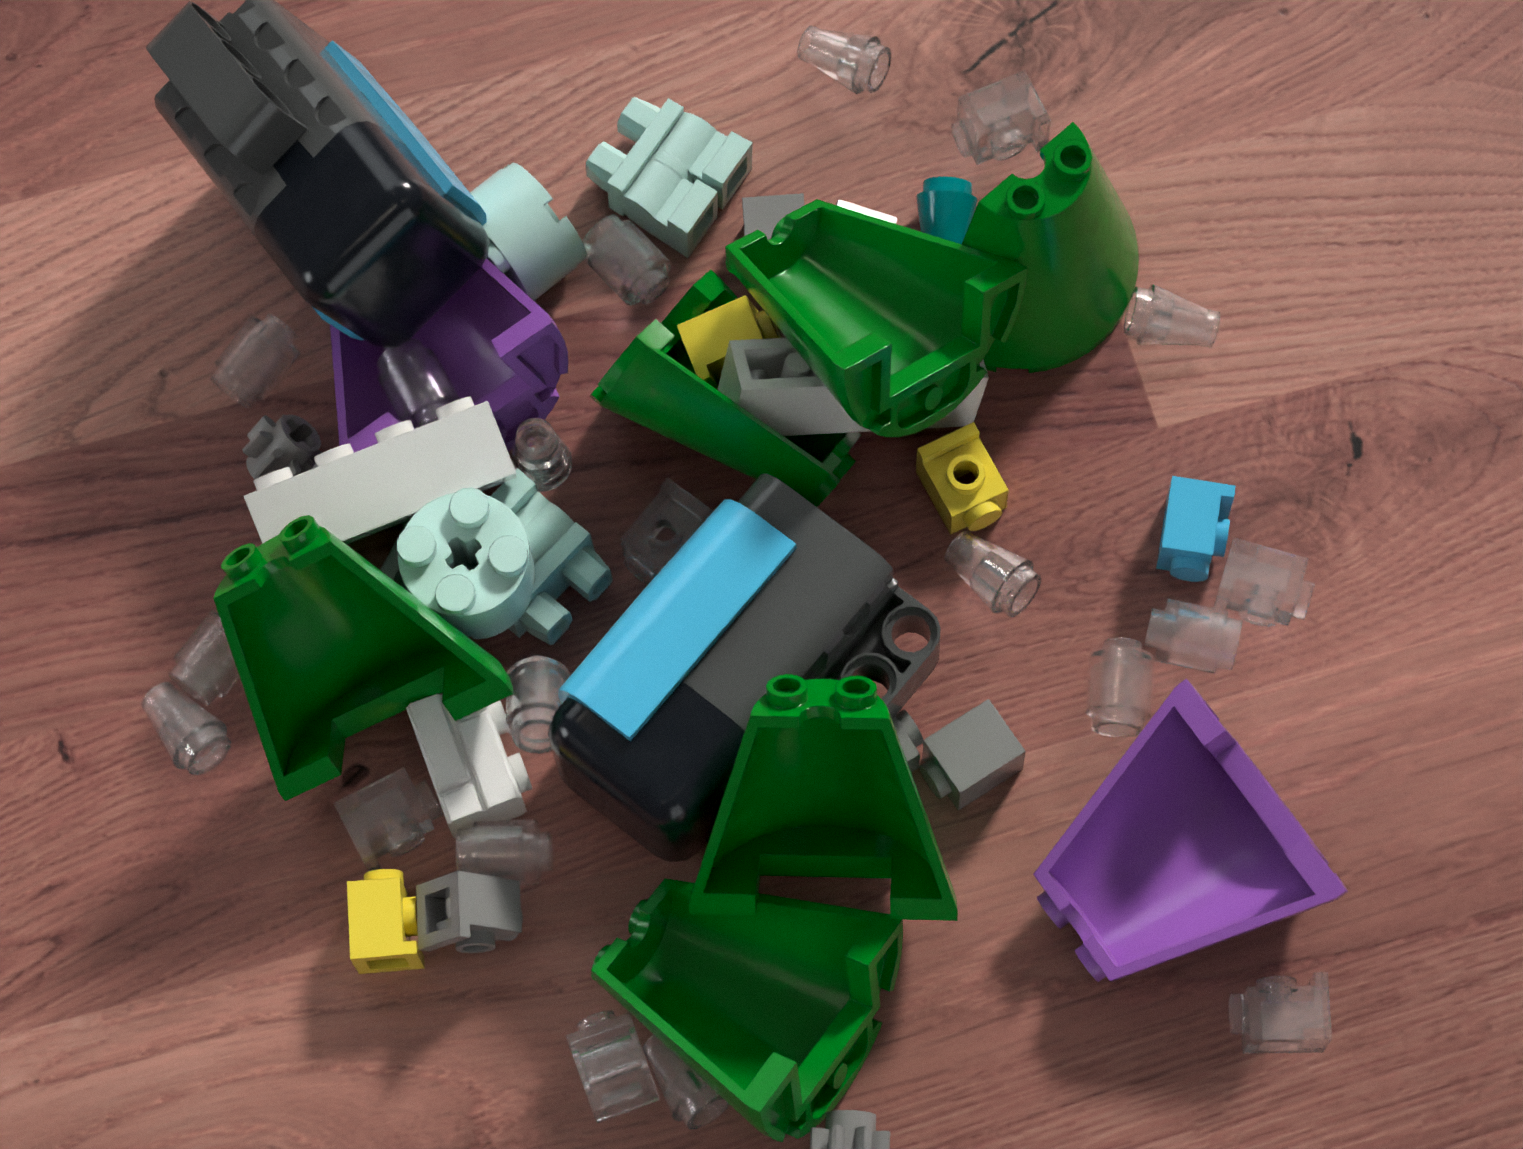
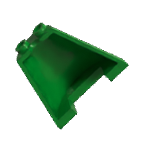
[962,122,1139,373]
[725,199,1028,437]
[590,269,862,507]
[213,515,513,801]
[689,674,958,921]
[591,878,903,1142]

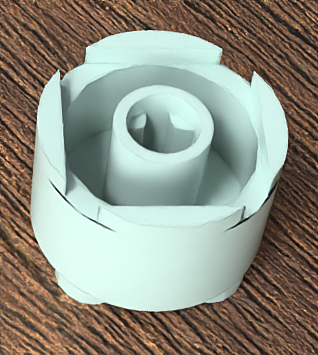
[470,163,587,301]
[397,488,535,639]

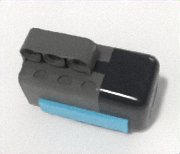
[146,0,490,348]
[548,474,941,862]

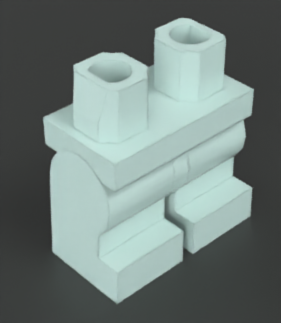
[586,97,753,258]
[462,468,613,645]

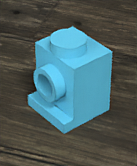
[1156,476,1236,582]

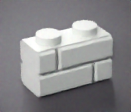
[406,694,533,839]

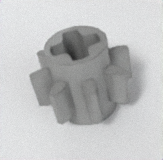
[242,414,323,480]
[810,1110,890,1149]

